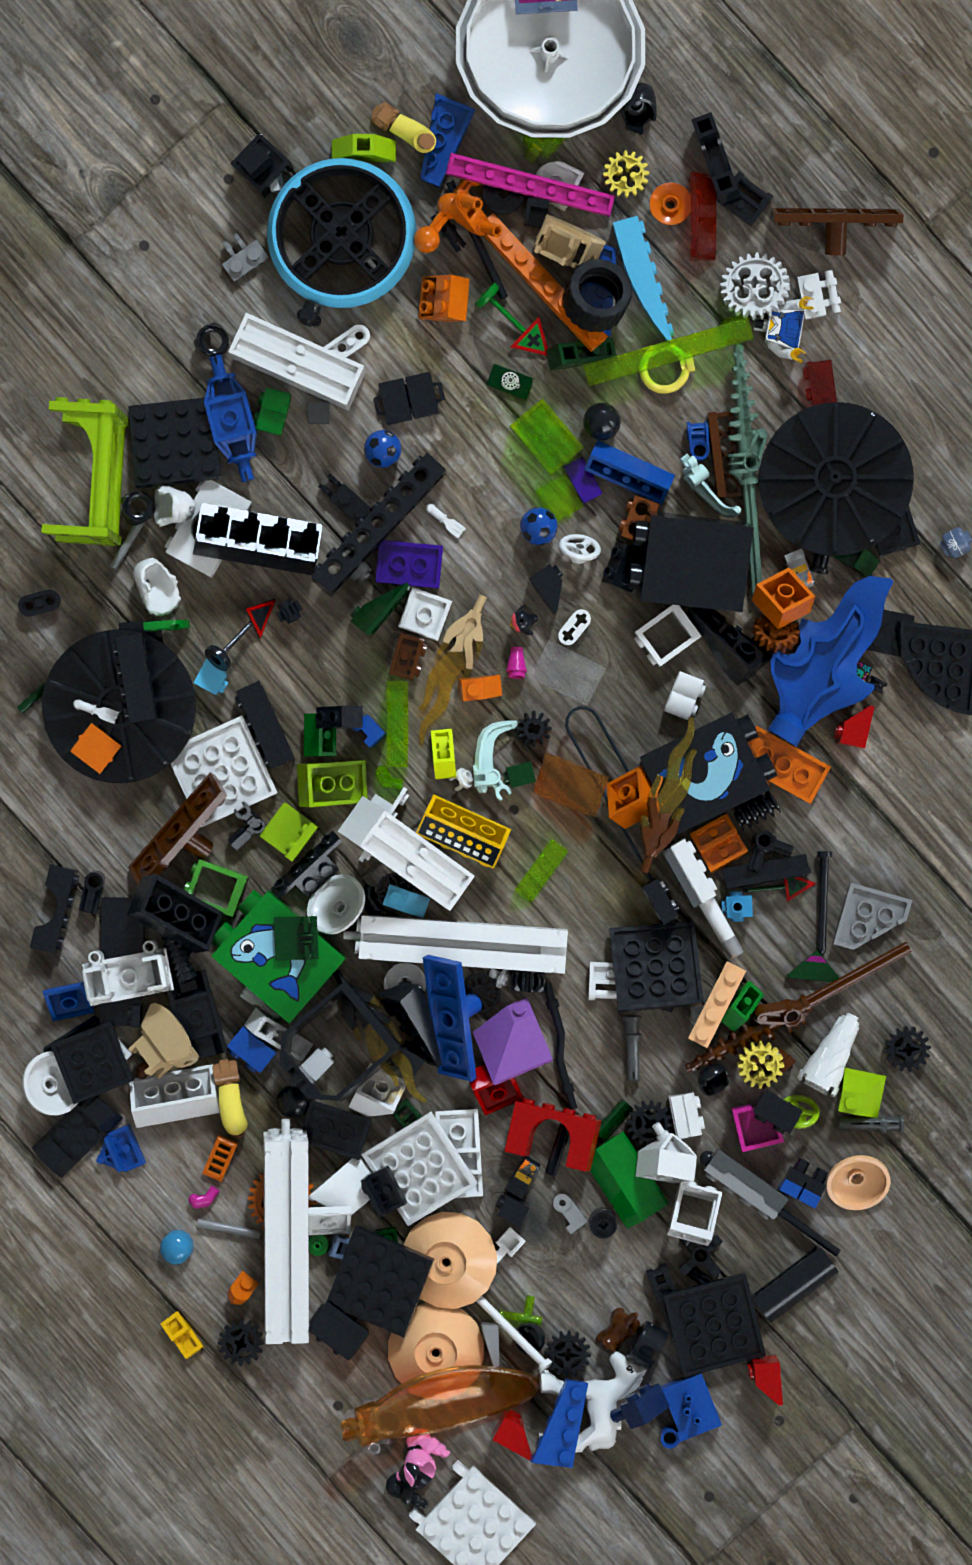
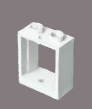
[634,605,702,667]
[667,1182,722,1246]

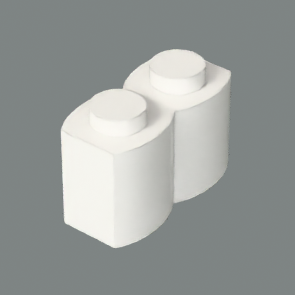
[664,671,706,720]

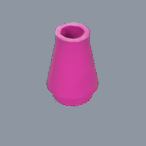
[506,647,527,679]

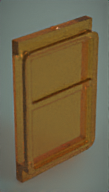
[533,753,609,817]

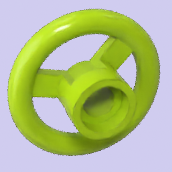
[784,1095,820,1129]

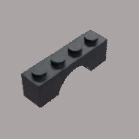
[691,112,741,204]
[30,864,80,954]

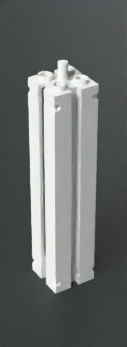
[343,914,568,974]
[263,1119,309,1344]

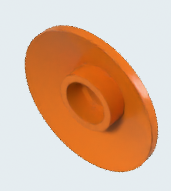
[649,182,692,225]

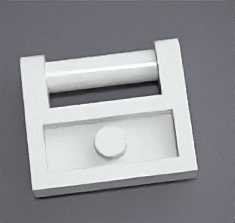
[588,962,616,1000]

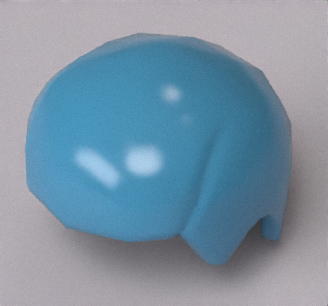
[160,1230,194,1265]

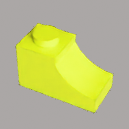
[431,729,456,779]

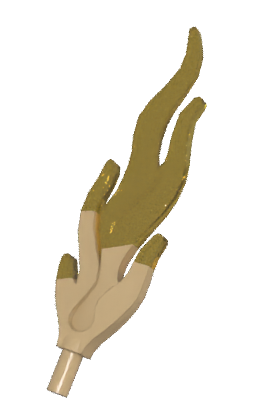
[419,594,487,744]

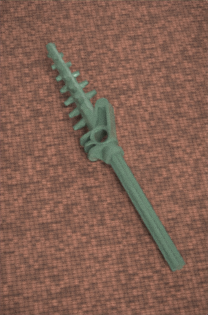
[727,345,768,600]

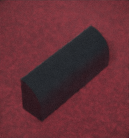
[751,1245,839,1323]

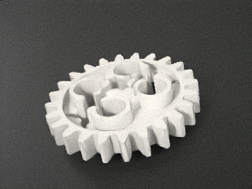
[720,253,790,320]

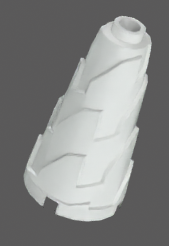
[797,1013,859,1097]

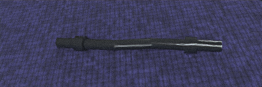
[544,982,578,1109]

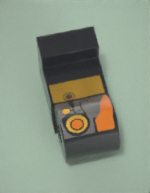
[505,1156,541,1199]

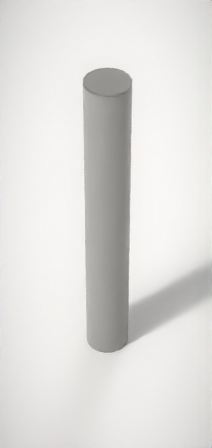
[109,511,145,570]
[197,1219,261,1239]

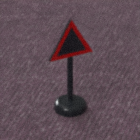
[204,599,276,671]

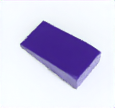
[564,457,602,504]

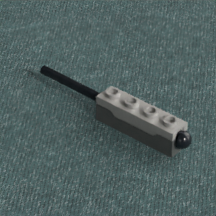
[700,1147,841,1257]

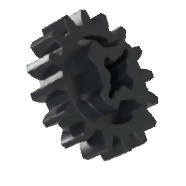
[884,1026,931,1072]
[626,1099,673,1145]
[218,1319,265,1366]
[545,1329,591,1377]

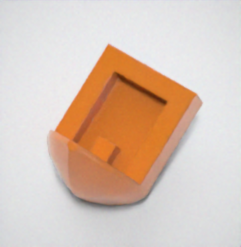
[227,1271,259,1305]

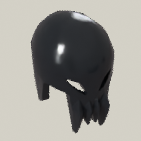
[620,83,657,135]

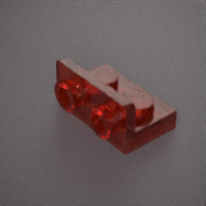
[802,360,837,406]

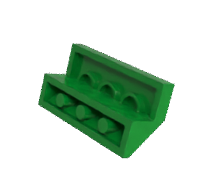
[590,1132,669,1229]

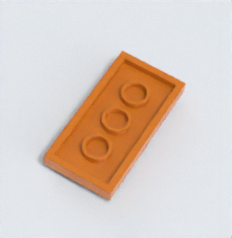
[750,725,831,804]

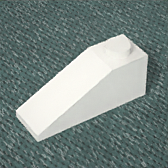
[244,1008,313,1062]

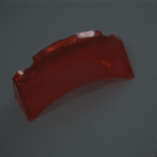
[689,172,716,261]

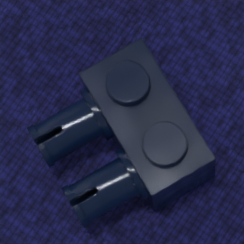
[610,1383,670,1429]

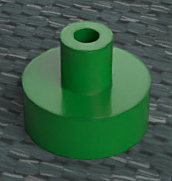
[308,1235,329,1256]

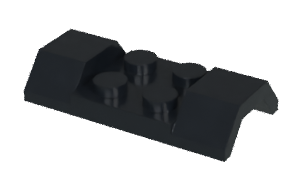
[167,969,228,1060]
[32,1095,123,1178]

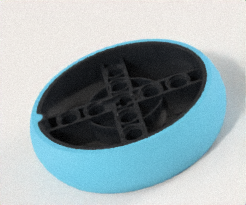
[267,158,416,308]

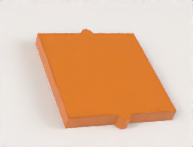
[70,723,122,774]

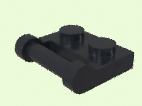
[717,171,773,227]

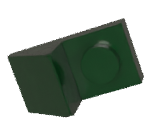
[833,550,880,577]

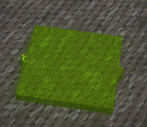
[535,474,584,521]

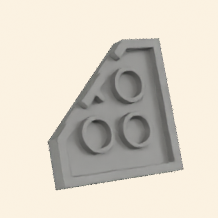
[833,882,912,950]

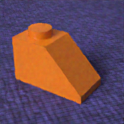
[458,674,502,702]

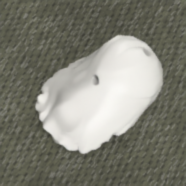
[154,485,196,527]
[132,558,181,617]

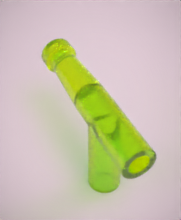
[500,1295,542,1325]

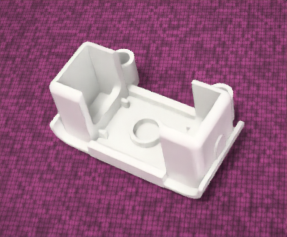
[82,940,174,1006]

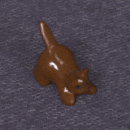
[596,1308,640,1353]

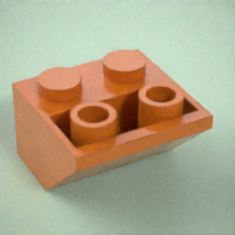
[418,274,470,322]

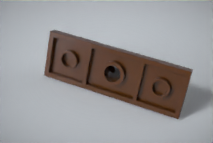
[771,208,904,256]
[128,772,228,885]

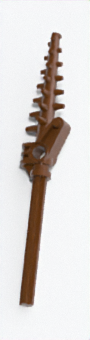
[685,942,912,1073]

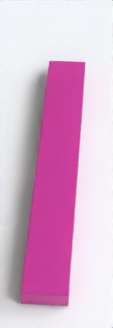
[445,153,615,217]

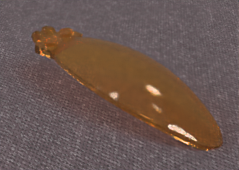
[341,1365,540,1447]

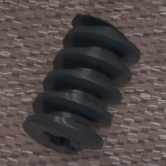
[734,791,781,832]

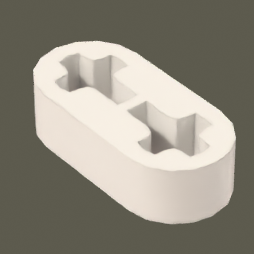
[558,609,591,645]

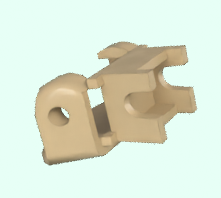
[534,214,606,268]
[128,1003,199,1079]

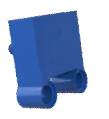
[659,1373,722,1449]

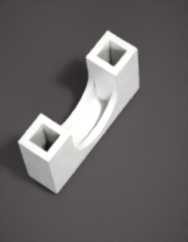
[165,480,253,578]

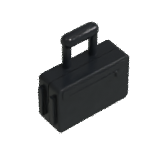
[308,1302,369,1360]

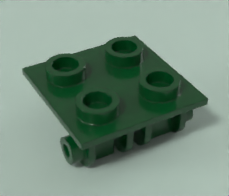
[274,916,319,961]

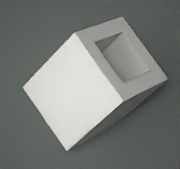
[301,1047,334,1081]

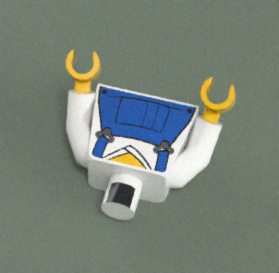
[753,296,814,363]

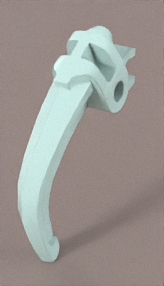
[681,454,741,518]
[473,720,519,801]

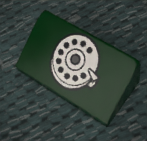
[486,364,534,400]

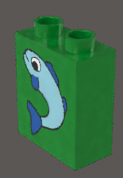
[211,889,347,1024]

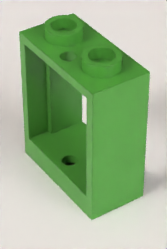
[184,859,249,917]

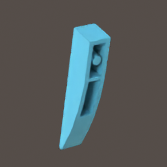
[612,216,674,343]

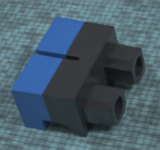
[778,1157,828,1209]

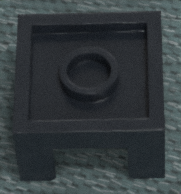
[230,133,294,199]

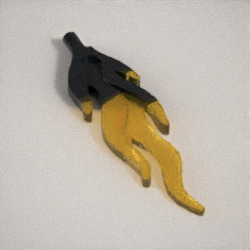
[332,970,428,1103]

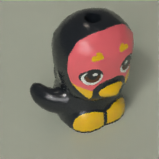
[510,605,538,635]

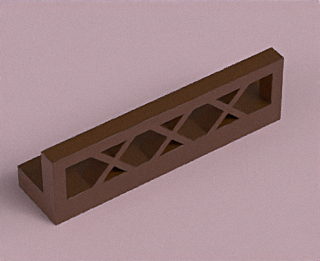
[706,412,742,499]

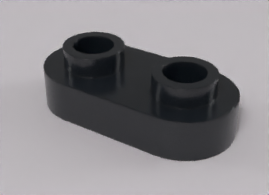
[18,590,61,617]

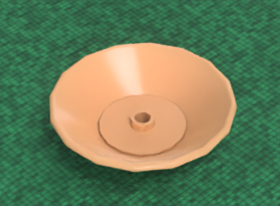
[403,1211,497,1309]
[388,1302,484,1398]

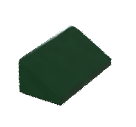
[598,1099,633,1140]

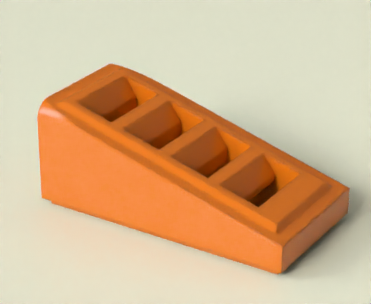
[202,1134,239,1182]

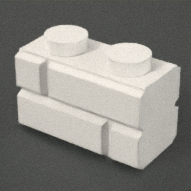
[668,1091,705,1139]

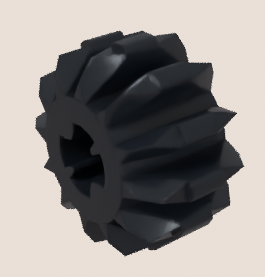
[516,711,552,747]
[510,970,546,993]

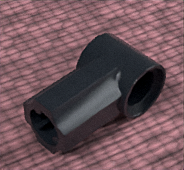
[79,870,105,914]

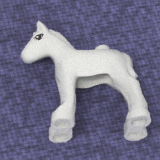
[538,1351,647,1453]

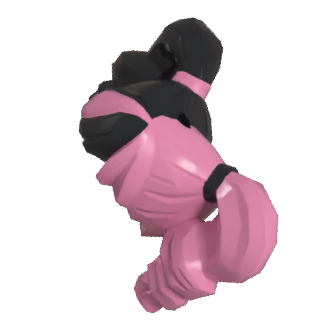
[386,1428,450,1509]

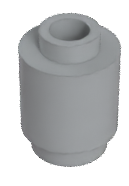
[345,551,371,584]

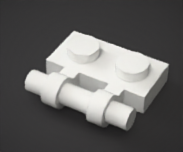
[797,270,841,320]

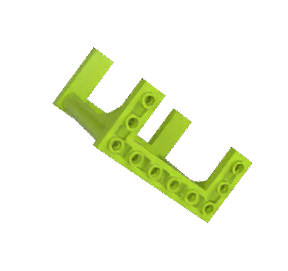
[41,397,129,546]

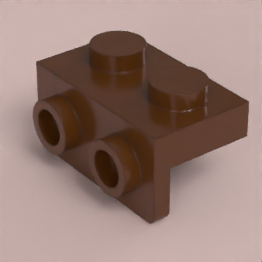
[388,633,428,681]

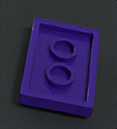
[376,540,443,589]

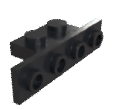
[271,831,342,899]

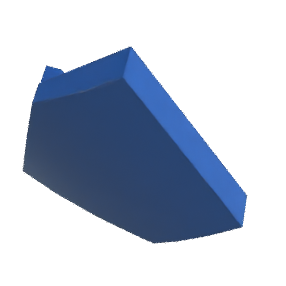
[96,1124,146,1172]

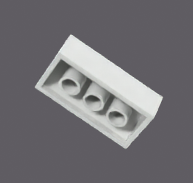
[129,1064,220,1128]

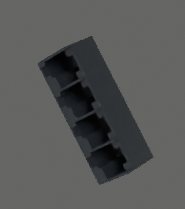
[193,503,322,575]

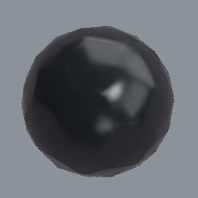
[583,403,621,441]

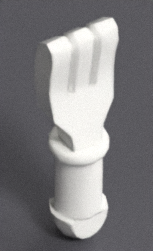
[426,504,466,539]
[73,700,119,724]
[240,987,281,1019]

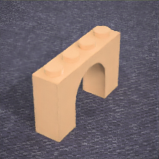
[688,961,746,1048]

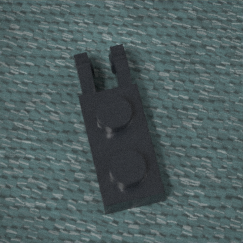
[318,474,371,523]

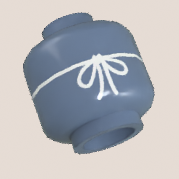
[940,527,972,559]

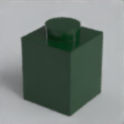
[503,761,536,788]

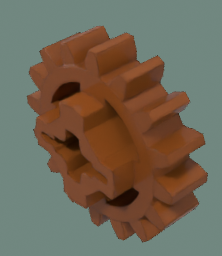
[752,614,800,653]

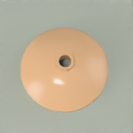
[826,1155,891,1210]

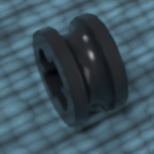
[867,675,887,694]

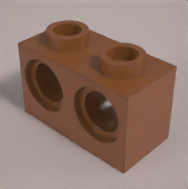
[618,495,659,542]

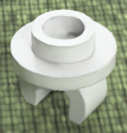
[449,768,473,791]
[488,968,511,988]

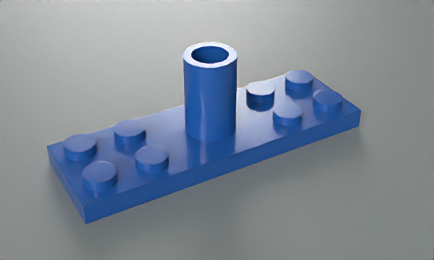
[423,955,482,1082]

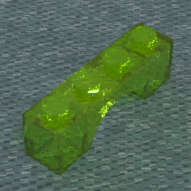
[386,681,409,767]

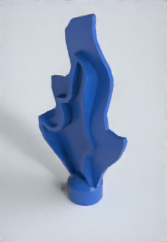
[768,576,893,747]

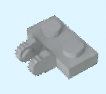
[222,233,269,283]

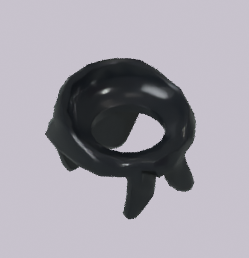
[194,322,229,357]
[121,491,154,526]

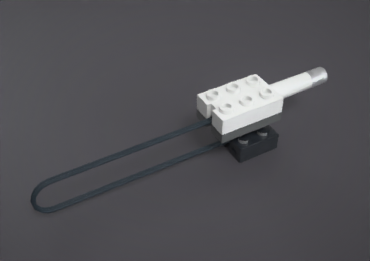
[565,706,744,959]

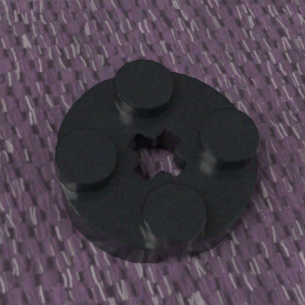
[482,185,525,215]

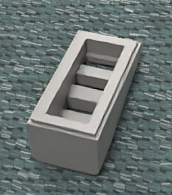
[481,1322,499,1368]

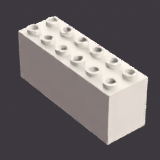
[228,313,366,411]
[338,796,475,911]

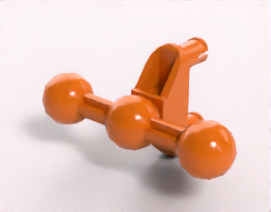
[413,179,502,253]

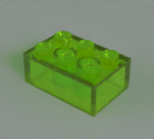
[509,398,584,477]

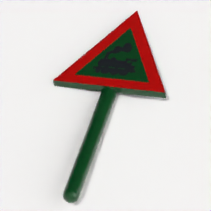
[745,877,816,902]

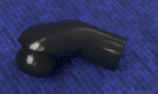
[364,886,384,915]

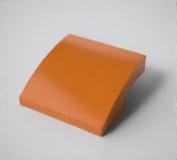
[690,813,749,874]

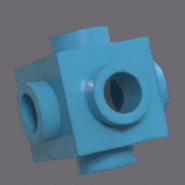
[721,891,753,922]

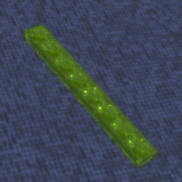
[583,318,754,387]

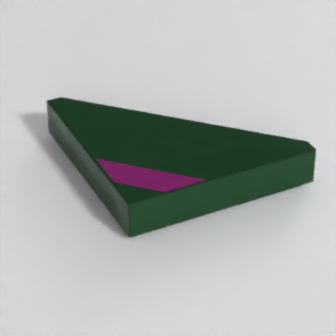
[786,950,839,982]

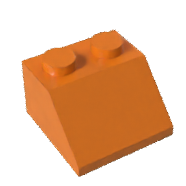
[607,766,659,829]

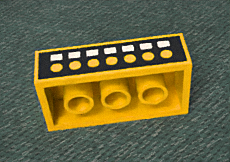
[416,794,511,869]

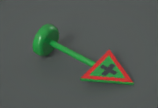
[474,282,548,356]

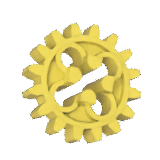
[603,150,649,198]
[737,1041,784,1089]

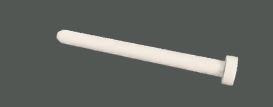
[476,1296,552,1373]

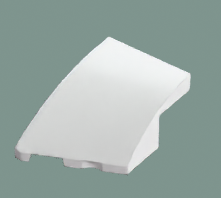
[308,1158,372,1215]

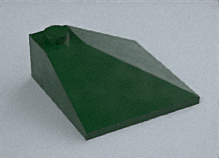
[350,583,411,638]

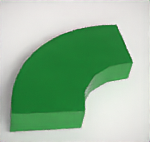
[143,620,190,632]

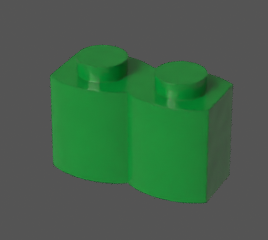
[254,387,292,437]

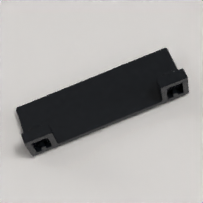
[99,897,144,1027]

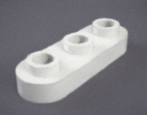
[324,325,370,358]

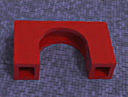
[504,1098,602,1172]

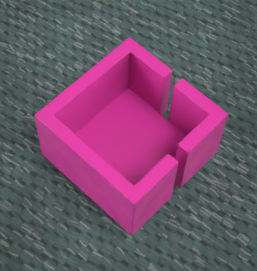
[731,1102,784,1152]

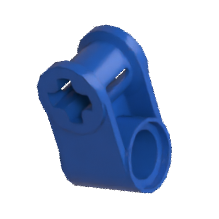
[686,420,710,463]

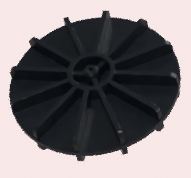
[759,402,914,556]
[42,630,196,783]

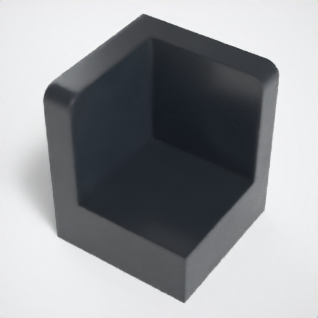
[524,197,549,228]

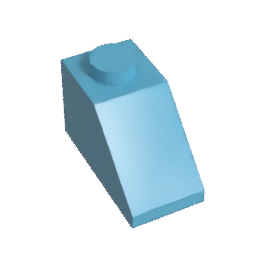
[193,658,229,696]
[382,884,430,918]

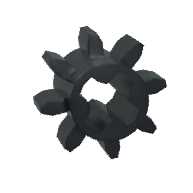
[276,598,303,624]

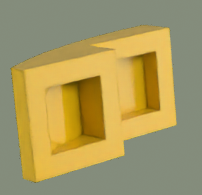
[160,1311,205,1359]

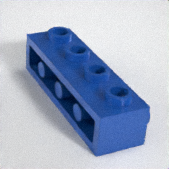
[584,440,675,505]

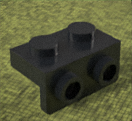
[602,542,642,593]
[361,1165,408,1218]

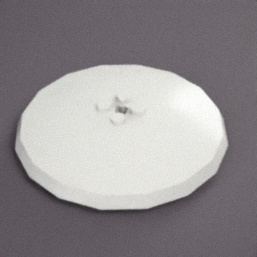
[456,0,645,138]

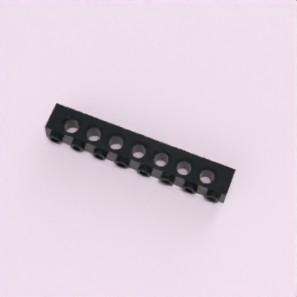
[311,453,446,597]

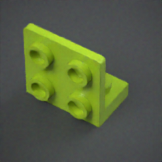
[260,803,319,862]

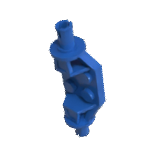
[204,355,257,482]

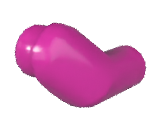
[188,1185,220,1209]

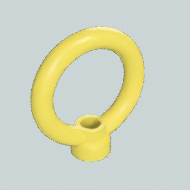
[639,343,695,394]

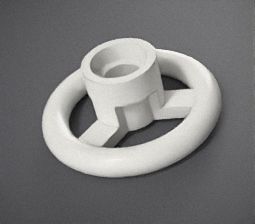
[559,534,601,564]

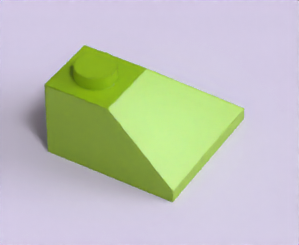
[836,1067,886,1118]

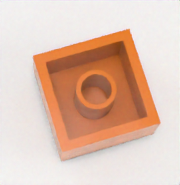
[752,568,816,629]

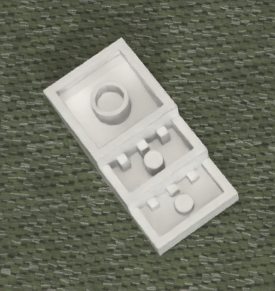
[435,1109,483,1198]

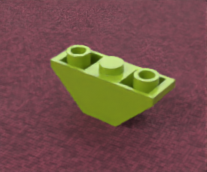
[332,134,396,163]

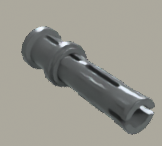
[622,1015,642,1081]
[839,1114,904,1134]

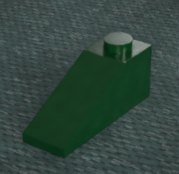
[546,338,617,370]

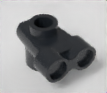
[297,301,322,327]

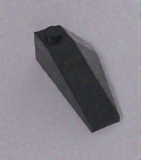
[690,607,773,686]
[377,982,442,1067]

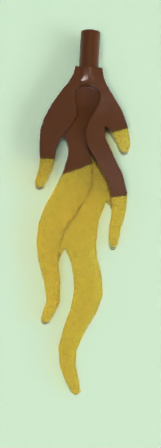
[640,717,697,873]

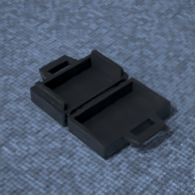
[374,372,445,425]

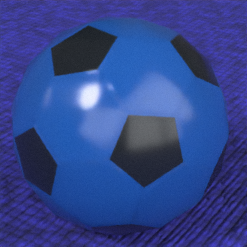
[364,430,402,468]
[520,507,558,545]

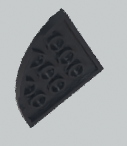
[898,621,972,715]

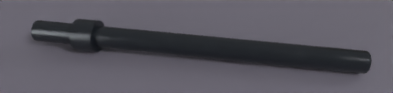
[446,180,508,300]

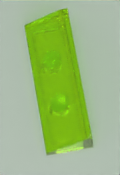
[514,838,568,902]

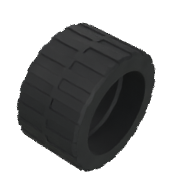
[562,259,632,332]

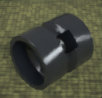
[589,1207,617,1239]

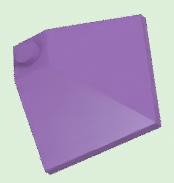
[473,997,554,1086]

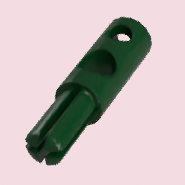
[17,682,46,714]

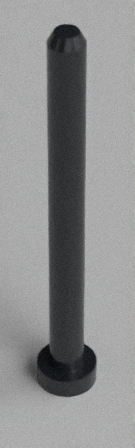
[817,851,832,954]

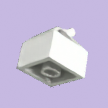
[636,1122,697,1183]

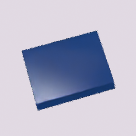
[43,981,95,1021]

